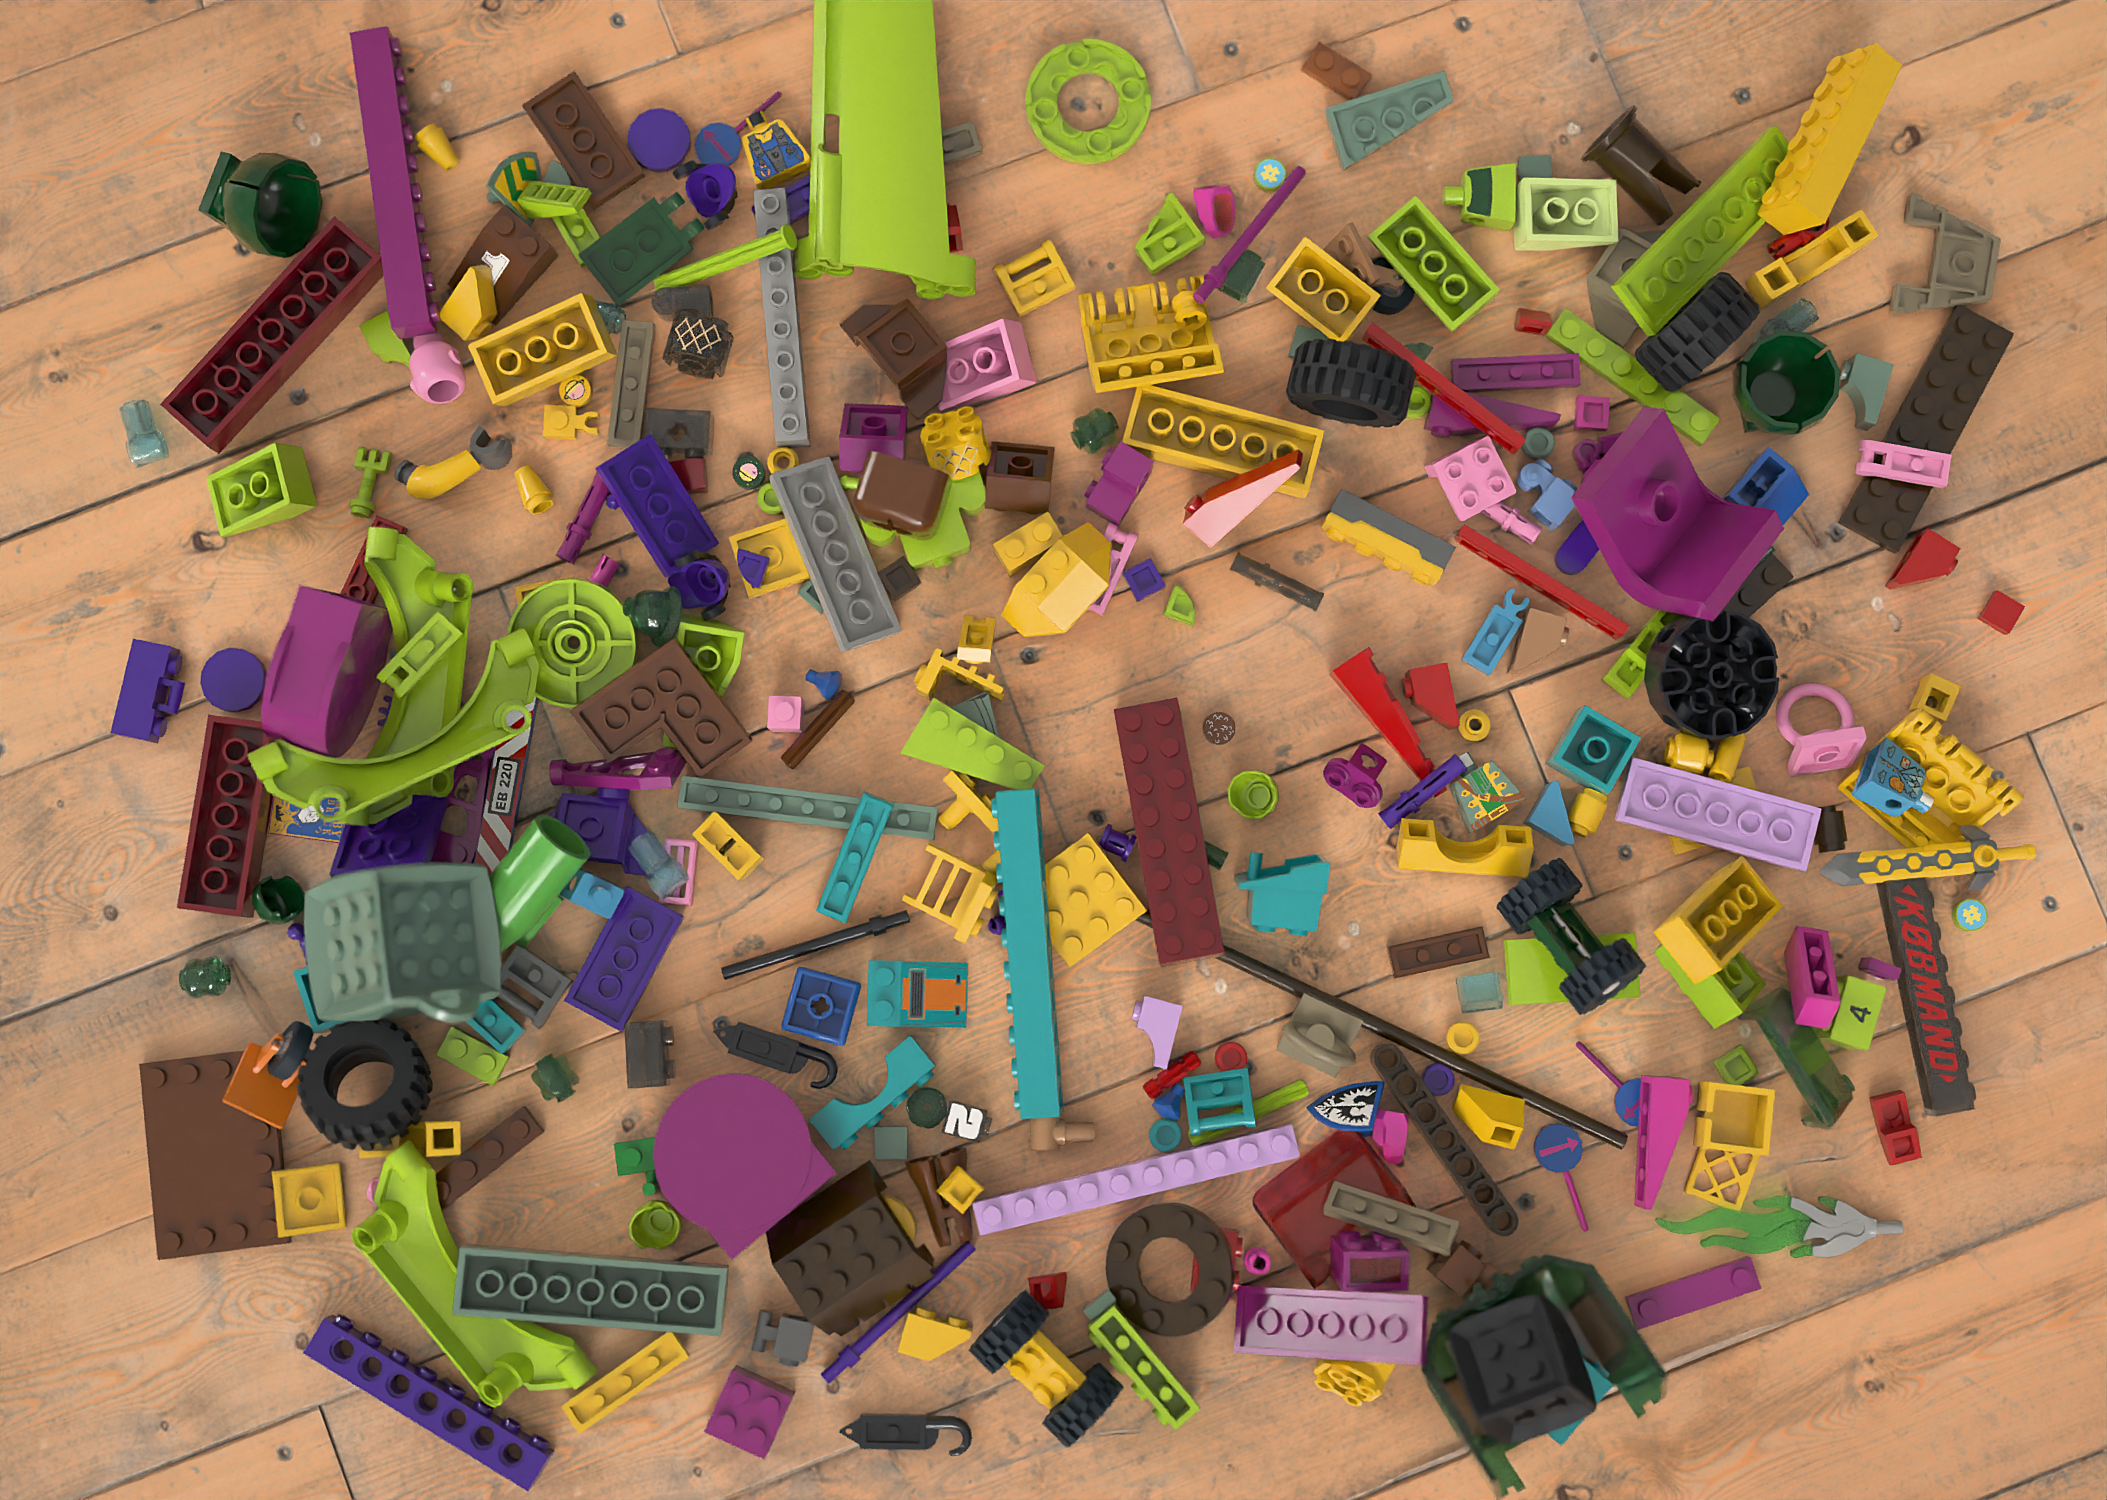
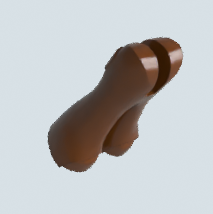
[905,1148,972,1248]

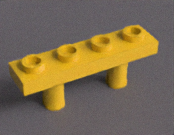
[938,770,1001,875]

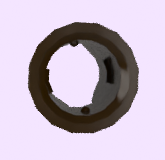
[1581,105,1702,226]

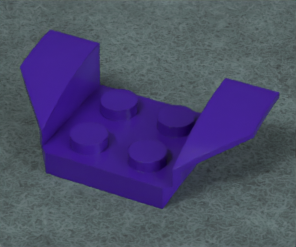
[548,793,658,876]

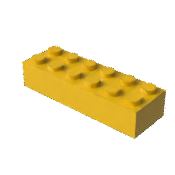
[1757,43,1903,235]
[1122,385,1324,499]

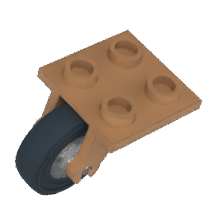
[1323,222,1415,315]

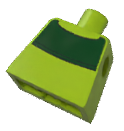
[1442,163,1516,231]

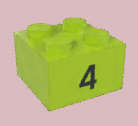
[1810,975,1887,1051]

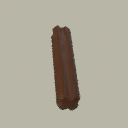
[781,690,855,769]

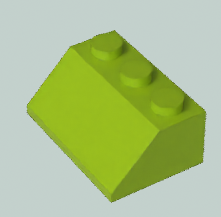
[1653,943,1766,1029]

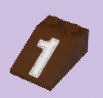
[448,205,558,326]

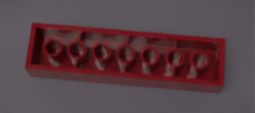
[160,216,384,454]
[1113,697,1226,967]

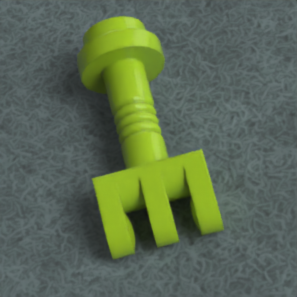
[349,447,392,519]

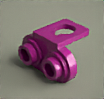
[1323,743,1387,808]

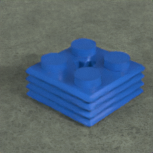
[781,967,861,1046]

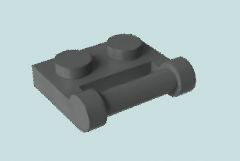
[494,944,573,1029]

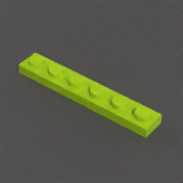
[1545,309,1721,447]

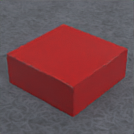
[1978,590,2025,635]

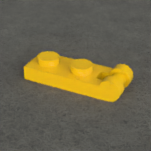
[957,615,996,664]

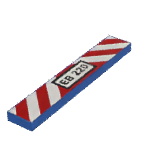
[474,696,539,876]

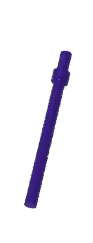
[821,1241,976,1383]

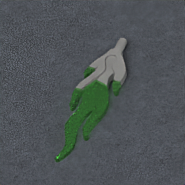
[1655,1196,1903,1258]

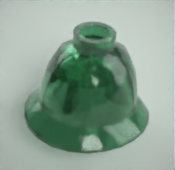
[623,586,682,647]

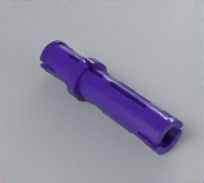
[1378,754,1468,829]

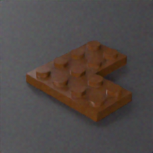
[570,636,753,778]

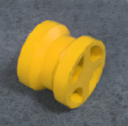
[1172,290,1207,331]

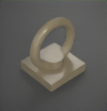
[1276,990,1363,1078]

